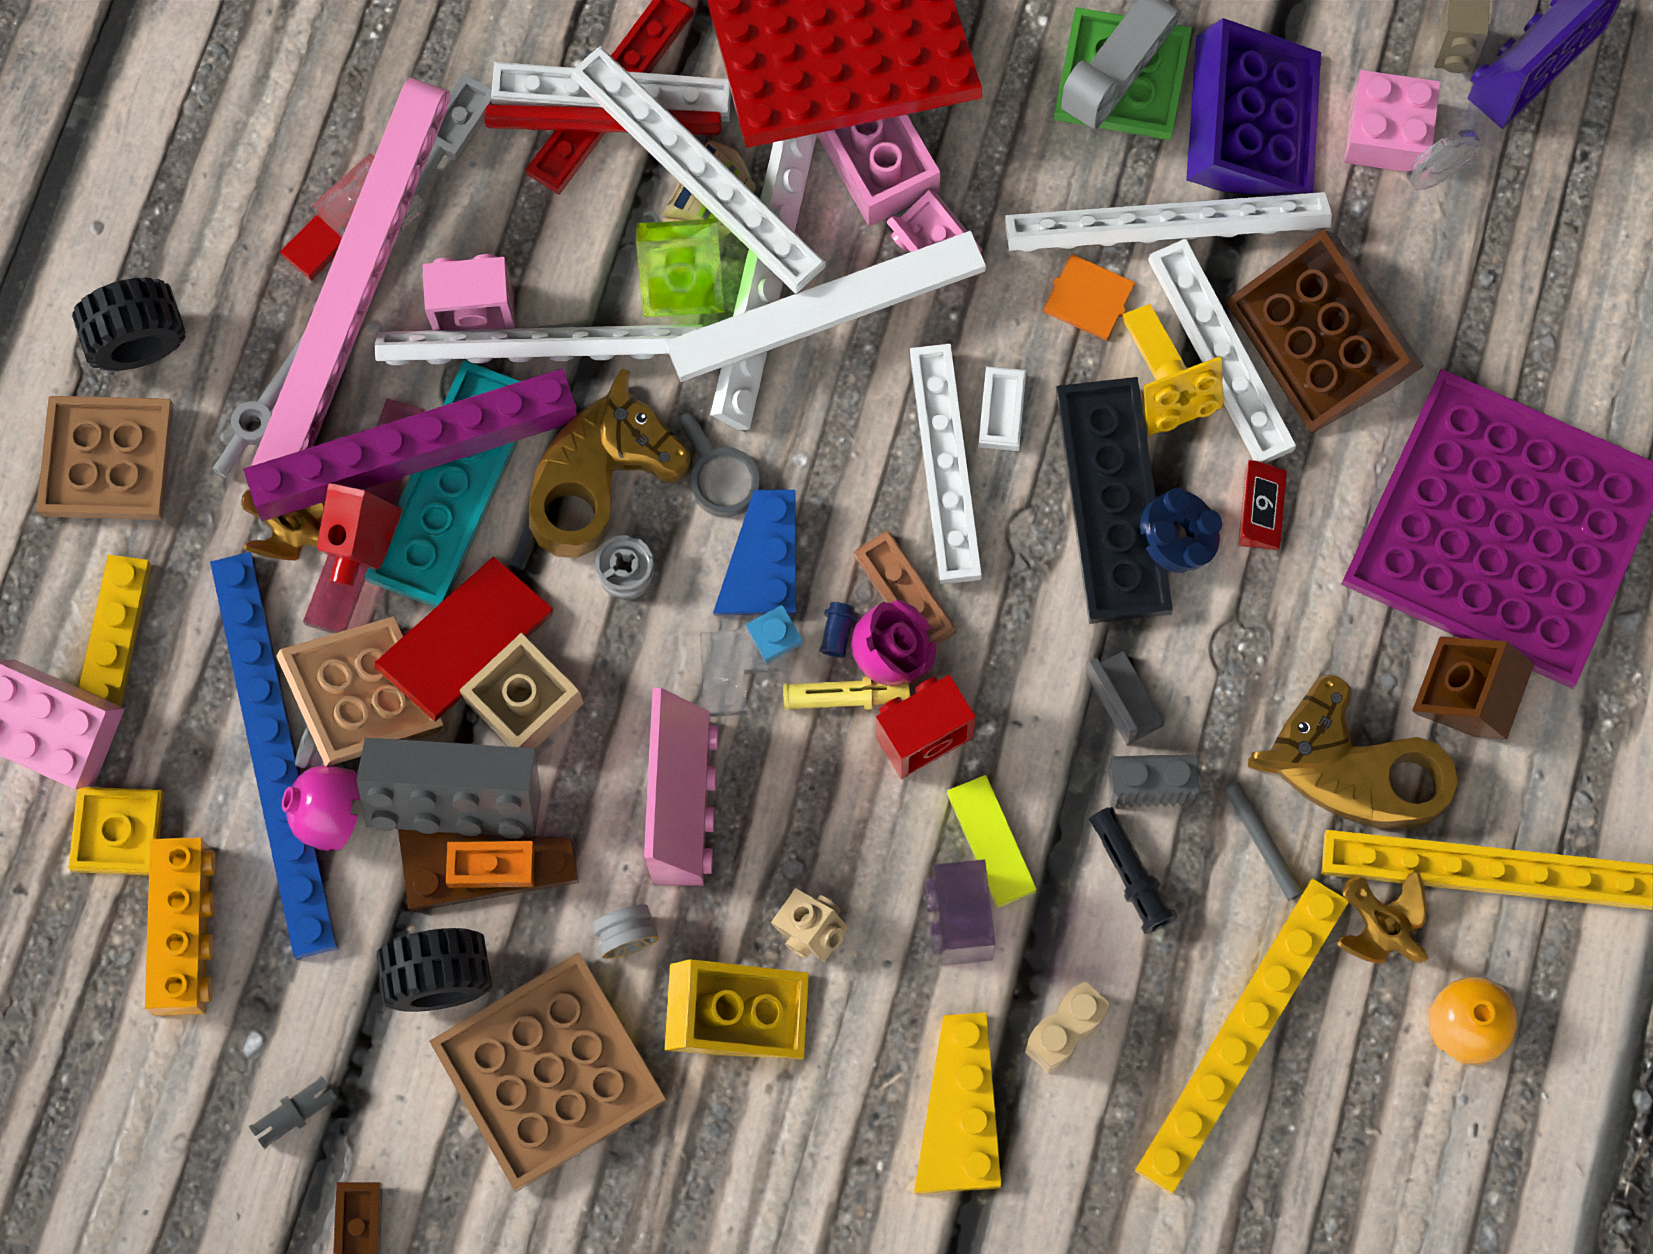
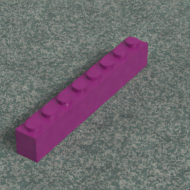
[243,368,577,522]

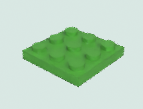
[1054,7,1192,141]

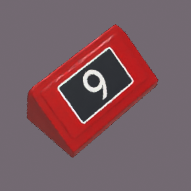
[1238,460,1287,550]

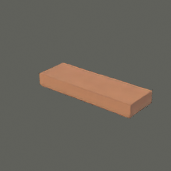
[854,530,957,646]

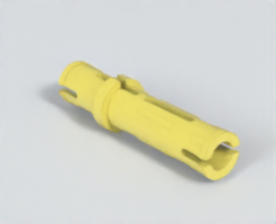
[783,676,910,710]

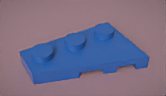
[713,490,796,615]

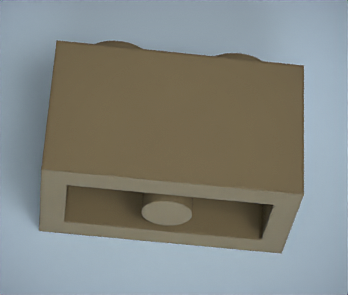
[1434,0,1490,73]

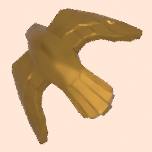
[241,489,325,561]
[1337,870,1429,964]

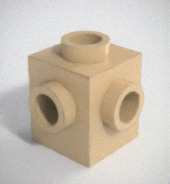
[771,888,849,962]

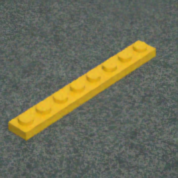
[1321,830,1653,910]
[1135,878,1348,1195]

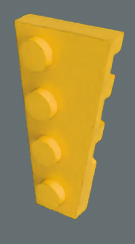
[914,1012,1001,1194]

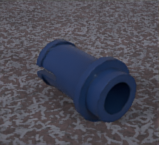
[819,602,857,658]

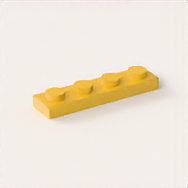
[79,554,152,707]

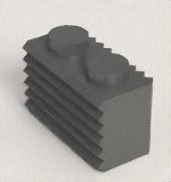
[1108,754,1199,808]

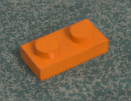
[446,841,535,888]

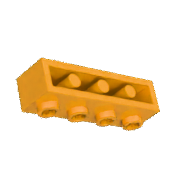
[145,837,216,1016]

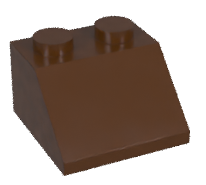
[1412,636,1534,740]

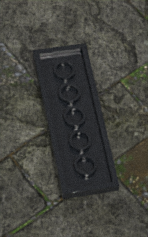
[1056,377,1173,624]

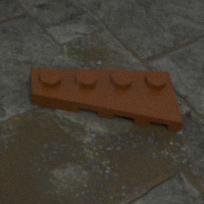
[398,829,579,912]

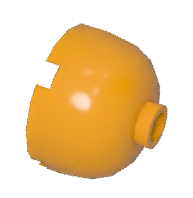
[1429,977,1518,1065]

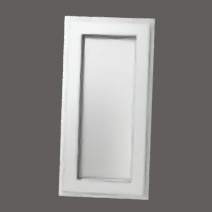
[978,366,1026,451]

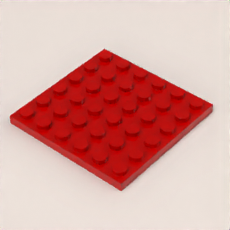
[707,0,983,148]

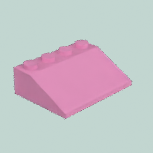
[644,687,719,886]

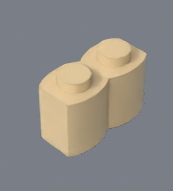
[1025,982,1109,1073]

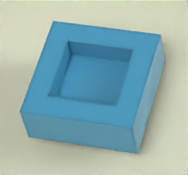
[746,605,803,664]

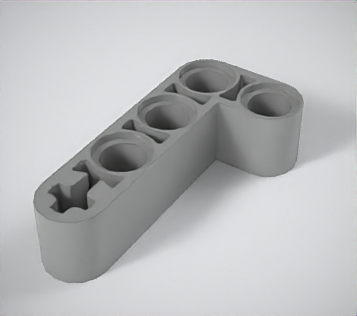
[1061,0,1182,130]

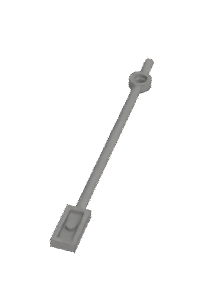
[212,74,495,478]

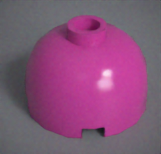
[851,600,937,686]
[282,765,360,851]

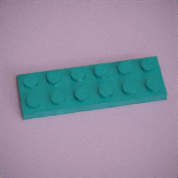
[364,360,521,608]

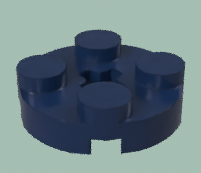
[1140,488,1223,573]

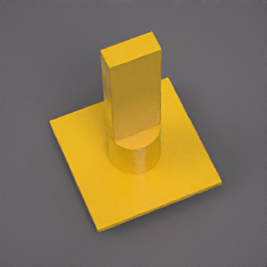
[1123,304,1223,436]

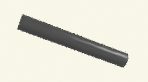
[1224,782,1303,901]

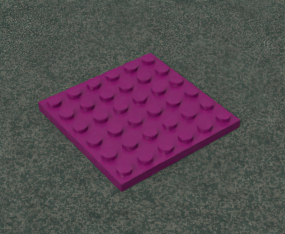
[1341,369,1653,689]

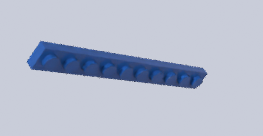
[210,552,338,960]

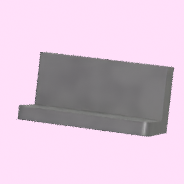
[1086,651,1165,745]

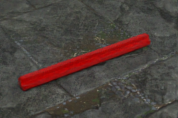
[484,105,722,135]

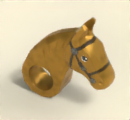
[529,368,691,558]
[1247,674,1458,829]

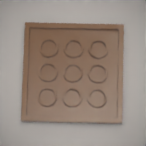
[429,952,667,1192]

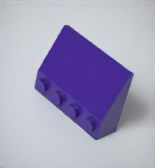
[1467,0,1621,129]
[1186,18,1321,196]

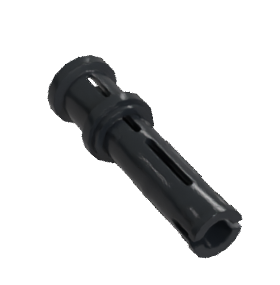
[1089,807,1178,934]

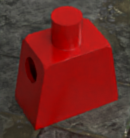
[317,483,403,588]

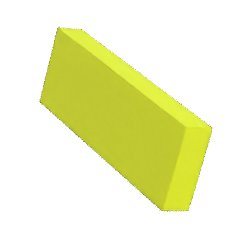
[947,775,1037,909]

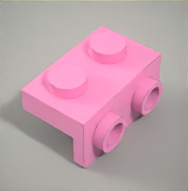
[887,190,983,253]

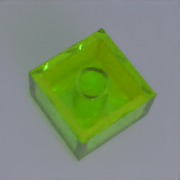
[636,218,724,318]

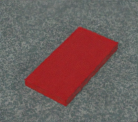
[375,556,553,722]

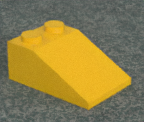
[665,959,809,1059]

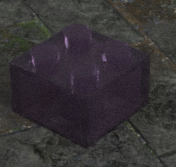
[925,859,995,966]

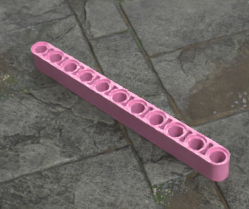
[251,77,450,466]

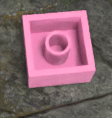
[1344,70,1440,174]
[422,254,516,331]

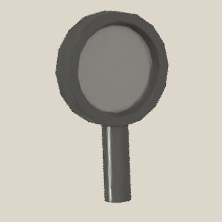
[678,412,760,518]

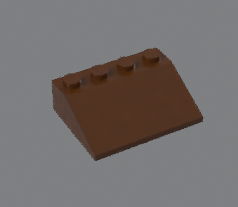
[1225,229,1424,433]

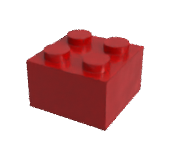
[876,674,976,780]

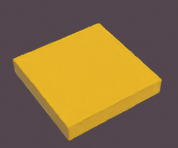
[68,787,164,875]

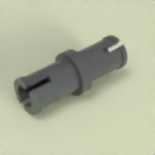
[249,1076,338,1150]

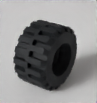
[72,277,186,371]
[376,928,492,1012]

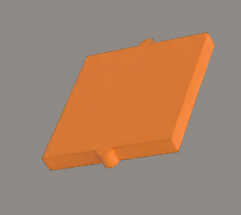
[1043,254,1135,341]

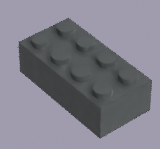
[357,737,541,839]

